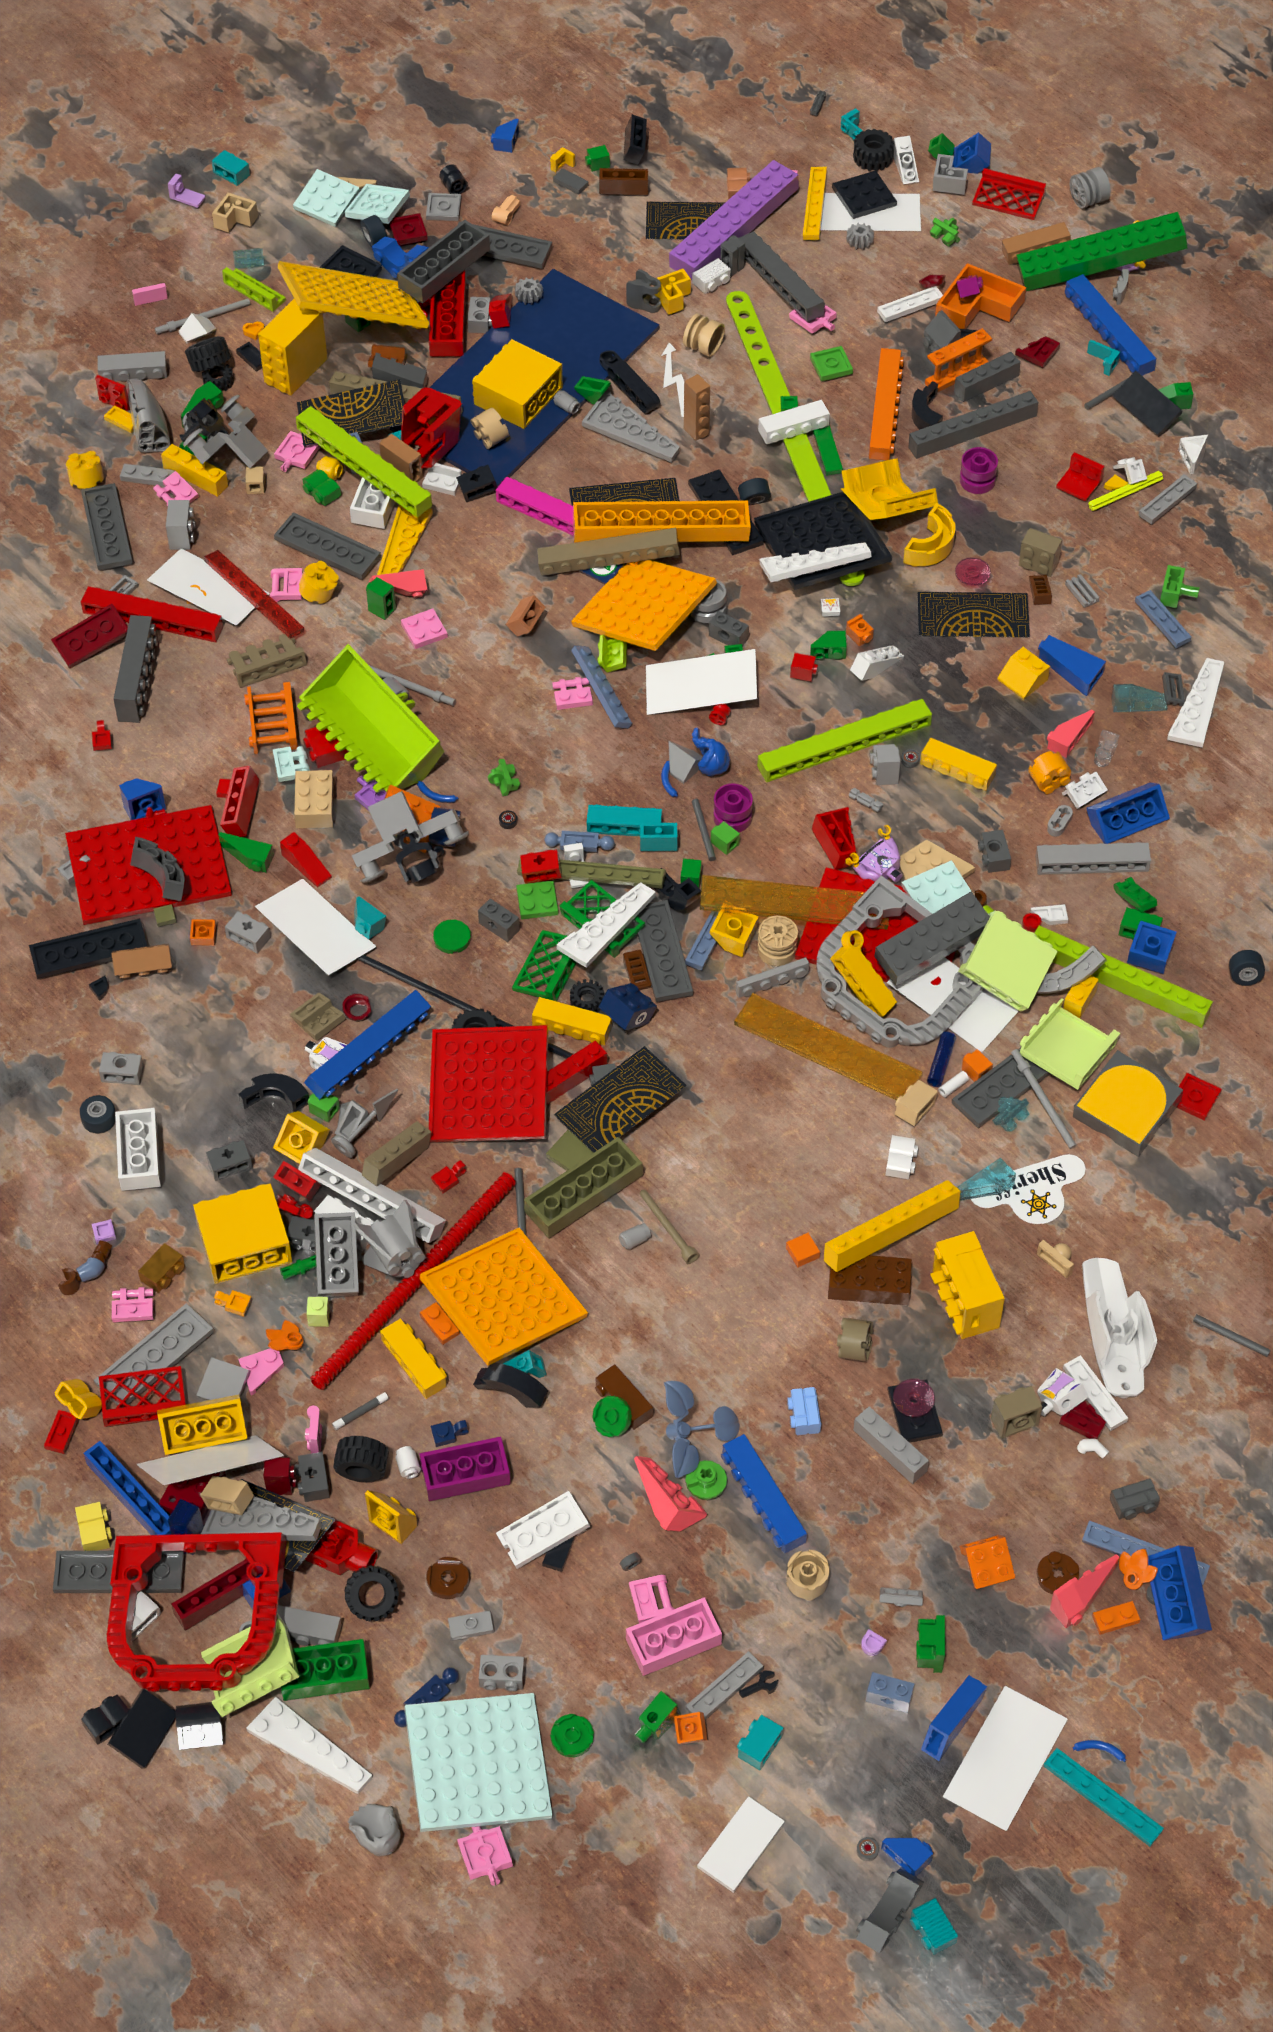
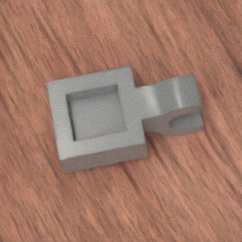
[58,855,91,884]

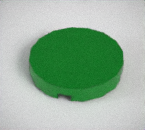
[433,919,471,954]
[592,1396,632,1437]
[550,1714,594,1758]

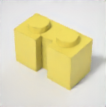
[75,1502,112,1551]

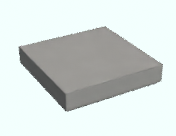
[426,193,461,221]
[196,1357,250,1400]

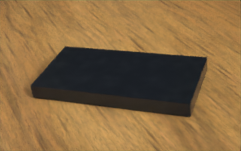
[1112,371,1183,437]

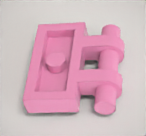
[153,471,199,506]
[552,677,593,710]
[112,1287,154,1322]

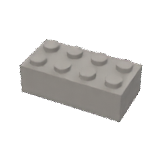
[314,1212,359,1297]

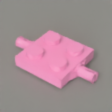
[789,305,837,334]
[274,431,321,472]
[457,1826,513,1886]

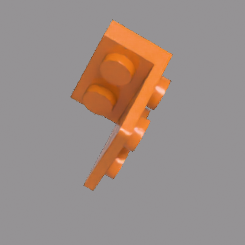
[959,1535,1015,1589]

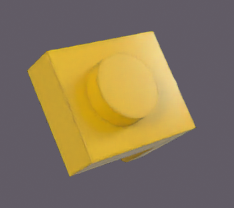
[550,147,575,173]

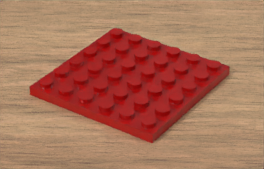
[428,1025,548,1142]

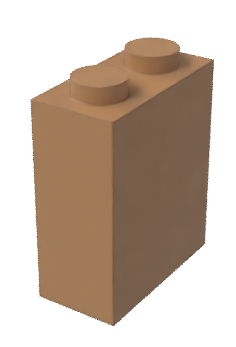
[379,434,423,482]

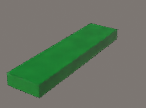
[812,425,843,476]

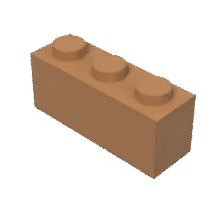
[111,944,172,978]

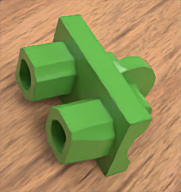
[930,218,960,247]
[488,759,520,796]

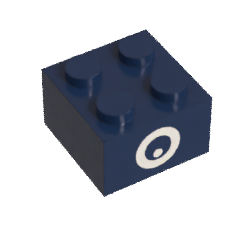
[599,983,657,1030]

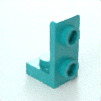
[840,108,863,140]
[1087,340,1120,376]
[503,1350,546,1378]

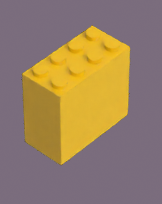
[258,299,328,396]
[472,339,563,429]
[193,1183,292,1284]

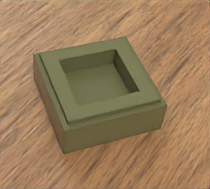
[154,904,176,927]

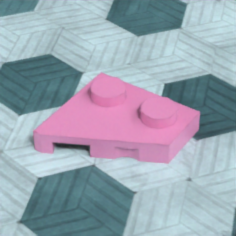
[238,1348,284,1395]

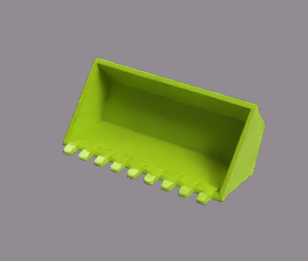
[297,644,445,792]

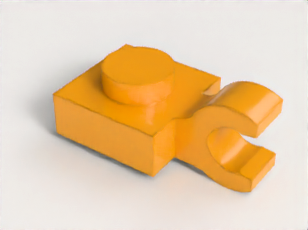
[214,1290,251,1317]

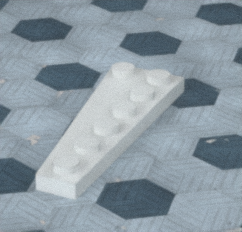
[759,543,871,582]
[1167,658,1224,748]
[557,883,656,968]
[246,1697,373,1794]

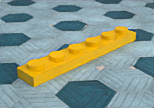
[803,167,827,240]

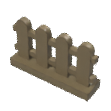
[227,634,307,688]

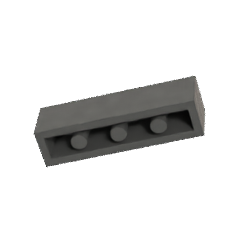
[954,352,1021,402]

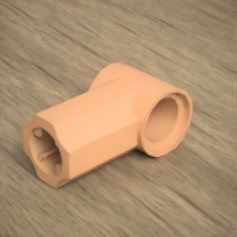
[492,195,520,226]

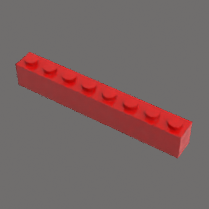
[81,586,223,643]

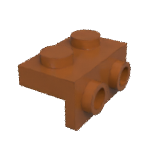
[368,344,405,367]

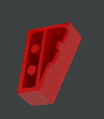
[812,807,856,870]

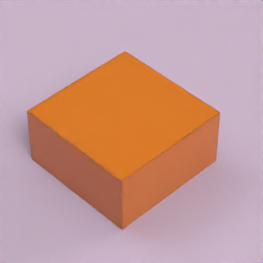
[190,919,216,946]
[786,1233,820,1268]
[674,1712,707,1745]

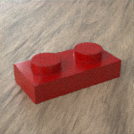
[44,1410,78,1454]

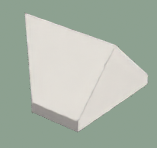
[179,313,216,344]
[1178,435,1208,475]

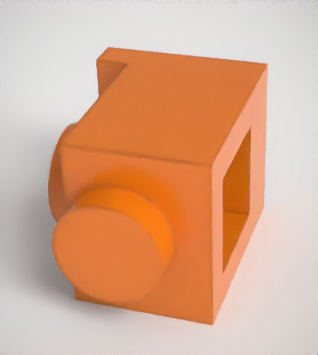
[846,614,874,646]

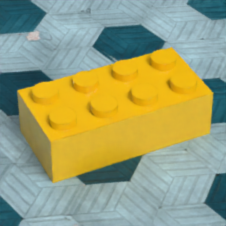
[157,1394,247,1455]

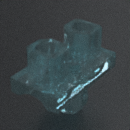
[233,248,264,269]
[992,1097,1029,1131]

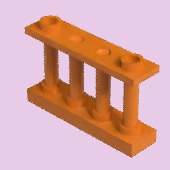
[925,328,992,393]
[244,682,298,754]

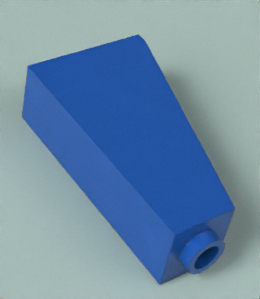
[1038,635,1106,696]
[921,1675,987,1761]

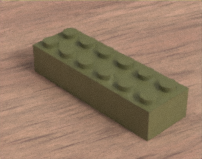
[524,1137,643,1239]

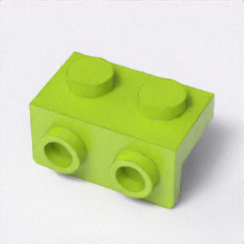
[597,635,627,673]

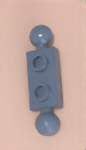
[544,831,615,852]

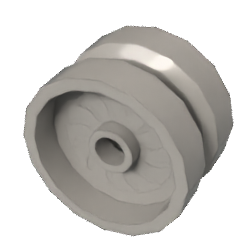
[690,580,727,623]

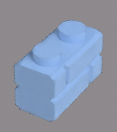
[787,1387,821,1435]

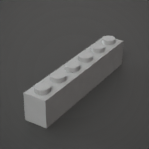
[1035,842,1151,875]

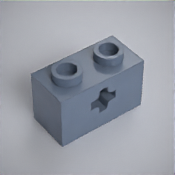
[866,1672,914,1713]

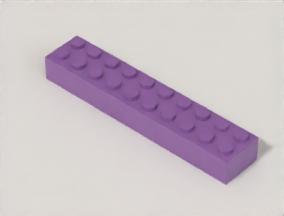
[669,160,799,280]

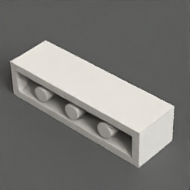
[758,400,830,444]

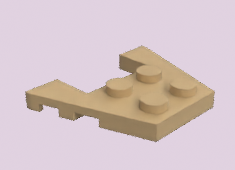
[900,840,975,880]

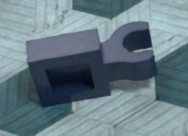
[431,1420,469,1447]

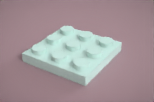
[293,169,360,227]
[345,184,410,224]
[902,860,972,914]

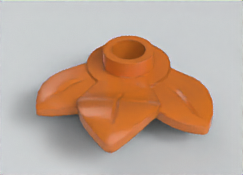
[266,1320,303,1351]
[1119,1549,1158,1590]

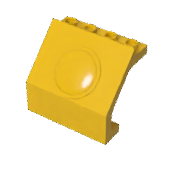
[841,458,938,520]

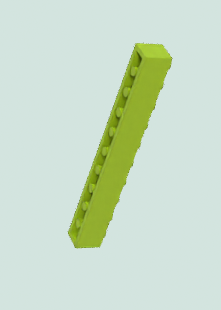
[296,406,432,518]
[757,699,932,783]
[1035,925,1213,1028]

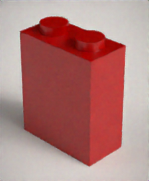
[303,727,349,768]

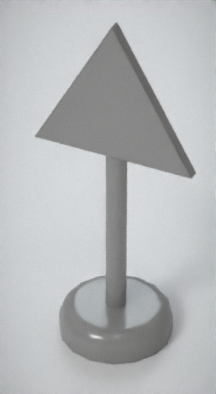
[331,1089,398,1158]

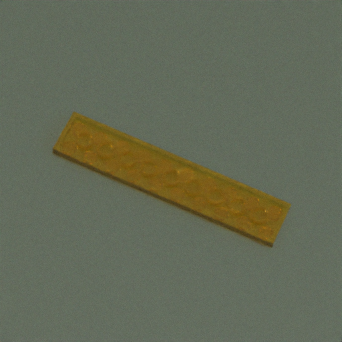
[700,875,889,929]
[734,993,923,1101]

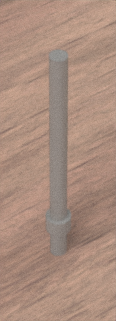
[155,298,250,334]
[369,665,456,706]
[1011,1049,1076,1149]

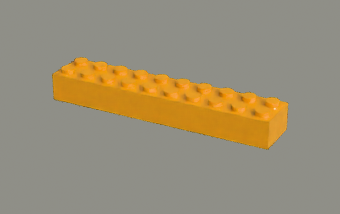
[573,500,751,543]

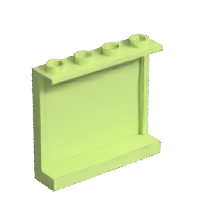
[958,911,1057,1012]
[1020,998,1120,1090]
[201,1613,299,1717]

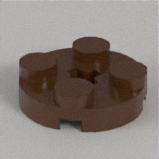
[1036,1551,1079,1594]
[426,1557,469,1599]

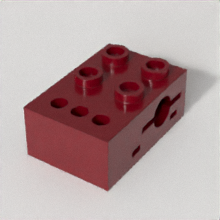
[158,1470,226,1530]

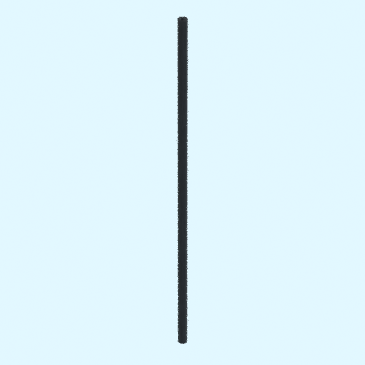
[357,954,573,1059]

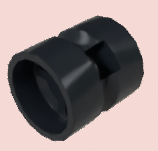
[439,164,468,194]

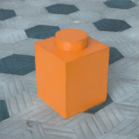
[962,1049,993,1082]

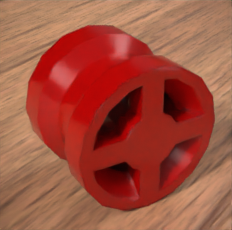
[709,704,731,725]

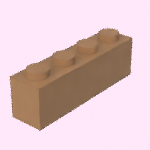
[1002,222,1071,265]
[684,374,710,441]

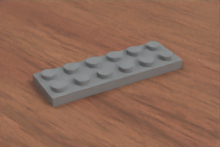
[94,1303,214,1408]

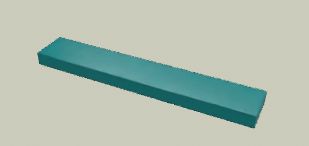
[1043,1748,1164,1847]

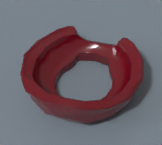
[919,275,946,288]
[342,994,371,1021]

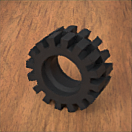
[202,363,234,391]
[570,979,604,1013]

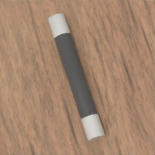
[332,1392,389,1430]

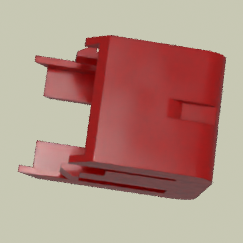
[401,388,462,468]

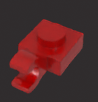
[92,720,112,751]
[431,1160,467,1194]

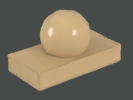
[1037,1240,1074,1278]

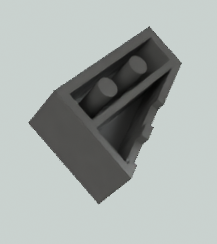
[372,353,428,388]

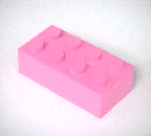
[626,1597,722,1676]

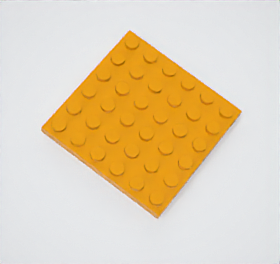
[571,560,717,651]
[419,1228,588,1366]

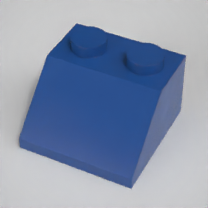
[953,132,991,174]
[119,778,166,820]
[1127,921,1177,974]

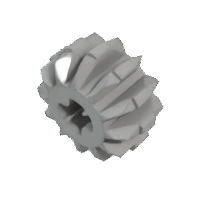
[846,223,874,250]
[515,277,543,305]

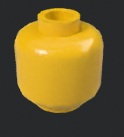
[316,456,343,480]

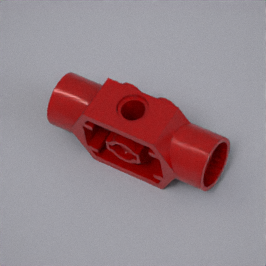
[304,1520,378,1575]

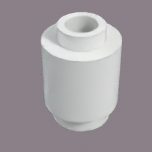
[395,1446,421,1479]

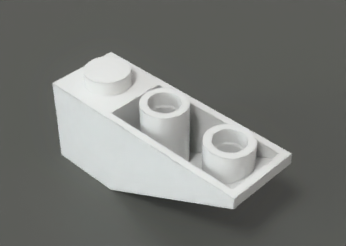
[893,136,919,185]
[850,645,904,681]

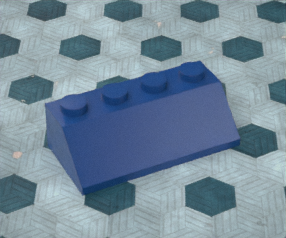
[1086,782,1170,844]
[1148,1545,1212,1640]

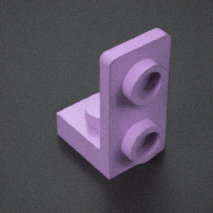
[168,174,205,208]

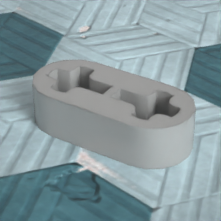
[1047,805,1073,837]

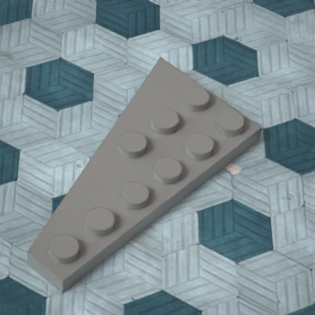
[582,389,680,463]
[201,1496,322,1541]

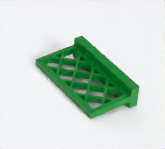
[559,880,645,958]
[512,930,577,1002]

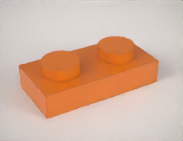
[420,1302,459,1345]
[1092,1601,1140,1635]

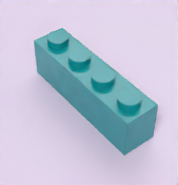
[587,804,662,837]

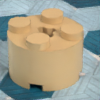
[470,408,509,449]
[786,1550,830,1601]

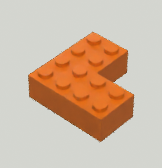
[935,263,1026,329]

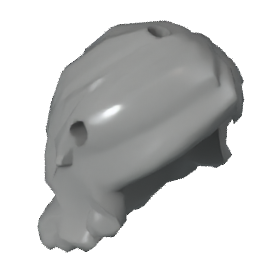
[348,1804,401,1856]

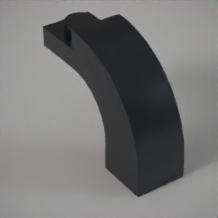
[911,381,943,430]
[654,868,701,911]
[238,1073,309,1112]
[473,1363,548,1408]

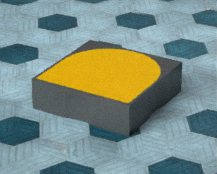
[1073,1050,1183,1157]

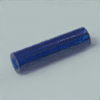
[927,1032,956,1087]

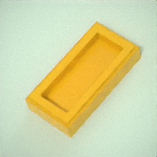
[104,405,133,433]

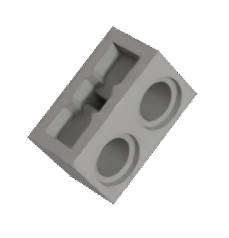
[468,297,492,333]
[479,1655,524,1691]

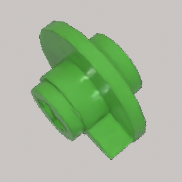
[685,1460,727,1500]

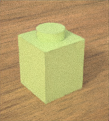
[306,1297,330,1327]

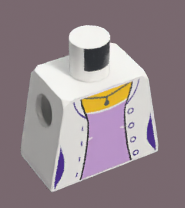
[305,1037,346,1070]
[1037,1368,1088,1416]

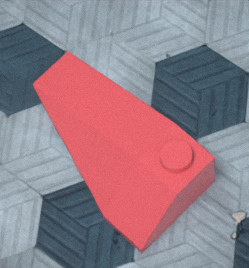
[634,1456,707,1532]
[1050,1554,1119,1628]

